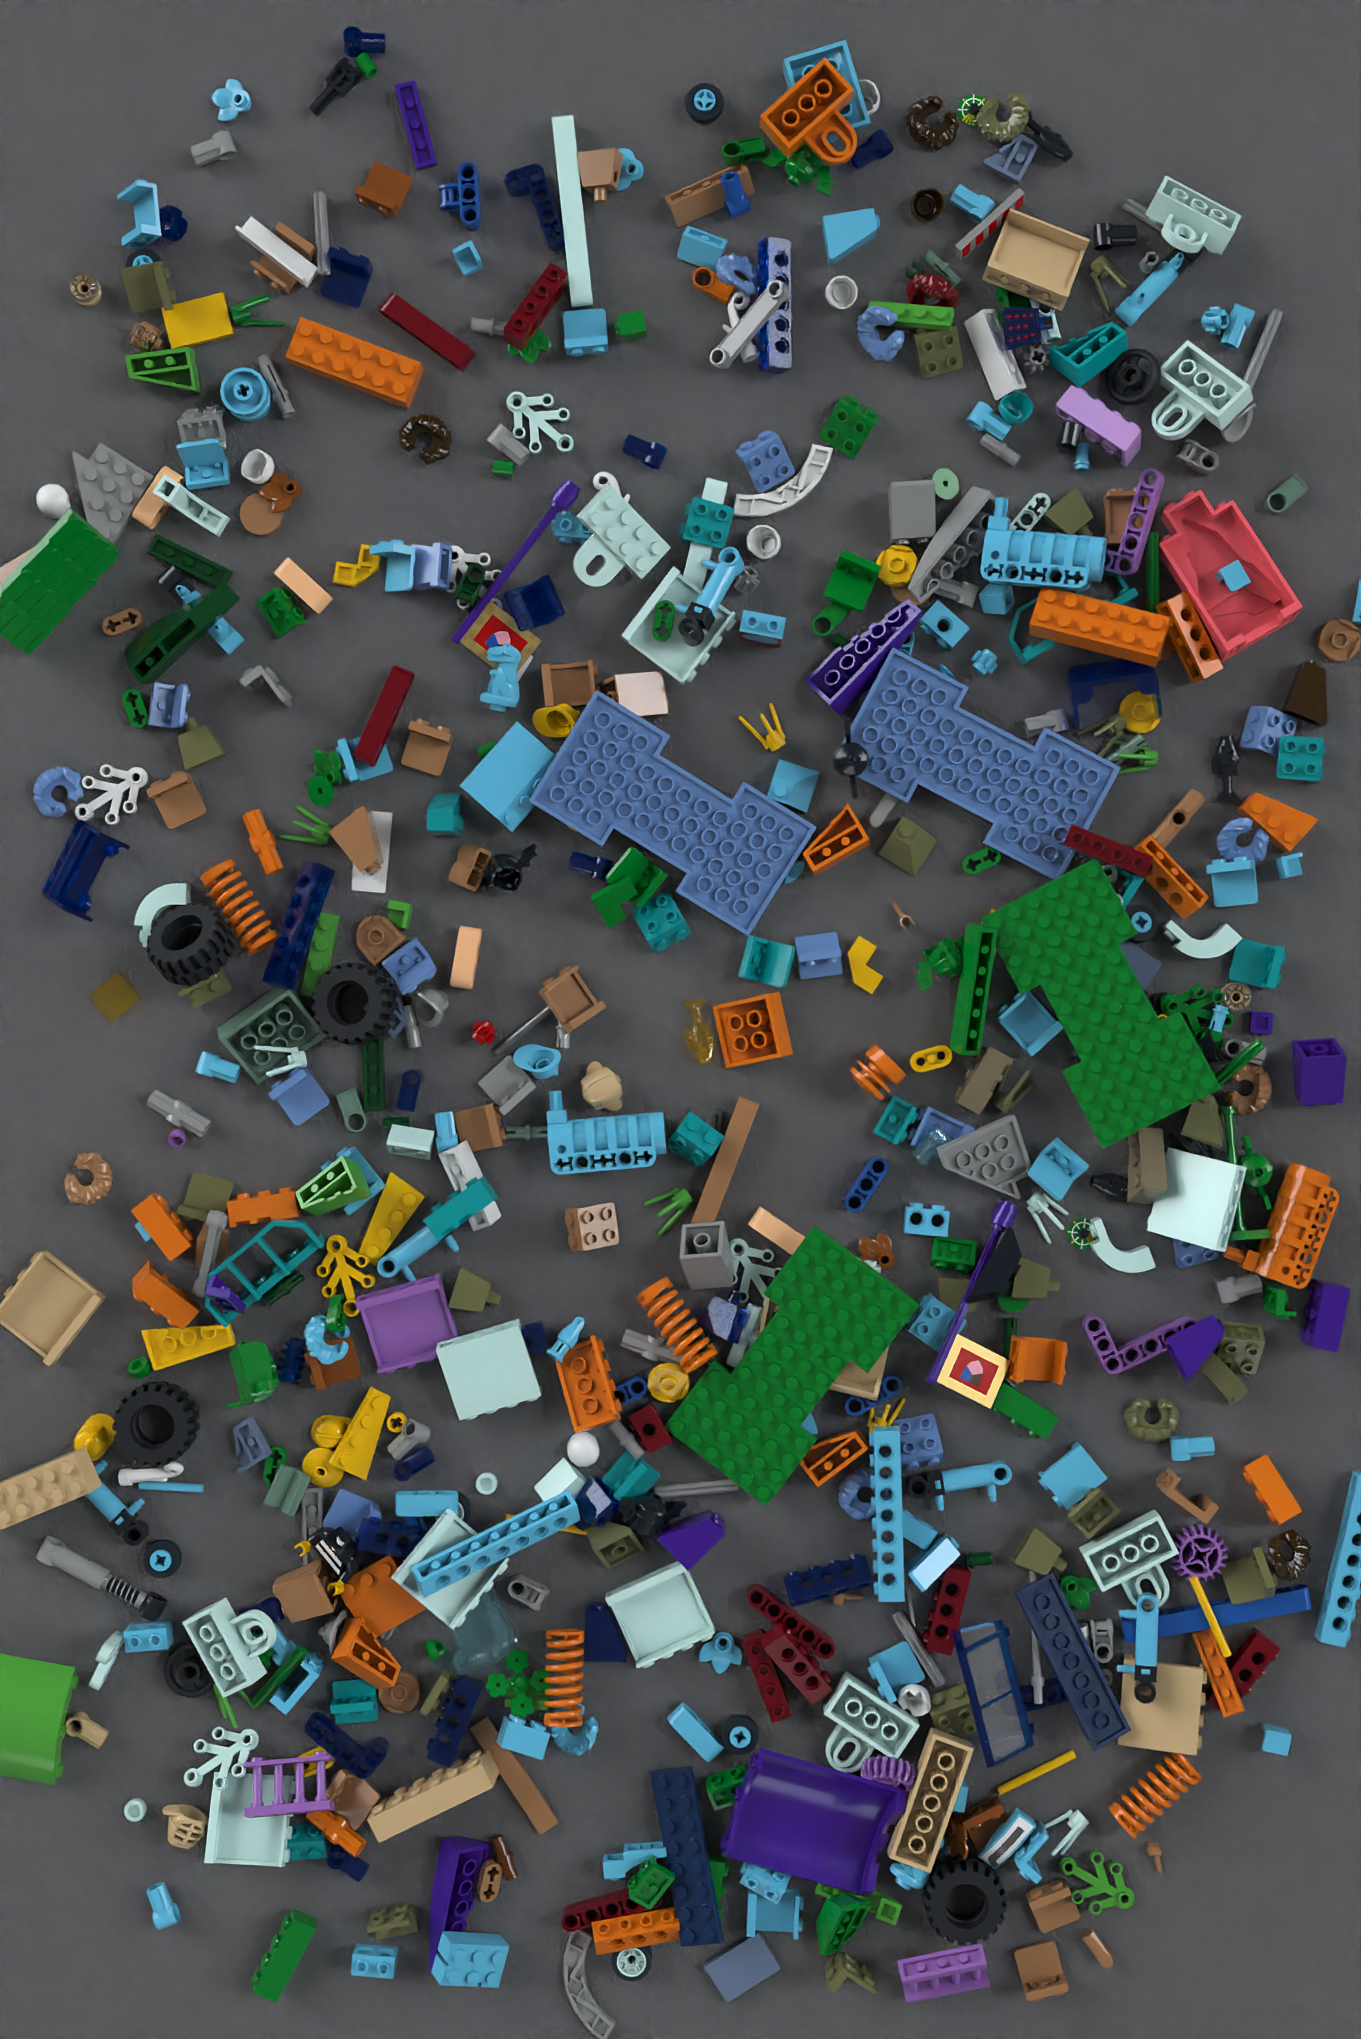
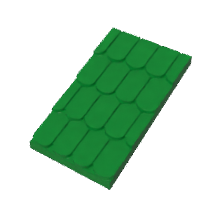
[0,508,120,656]

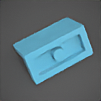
[677,226,728,272]

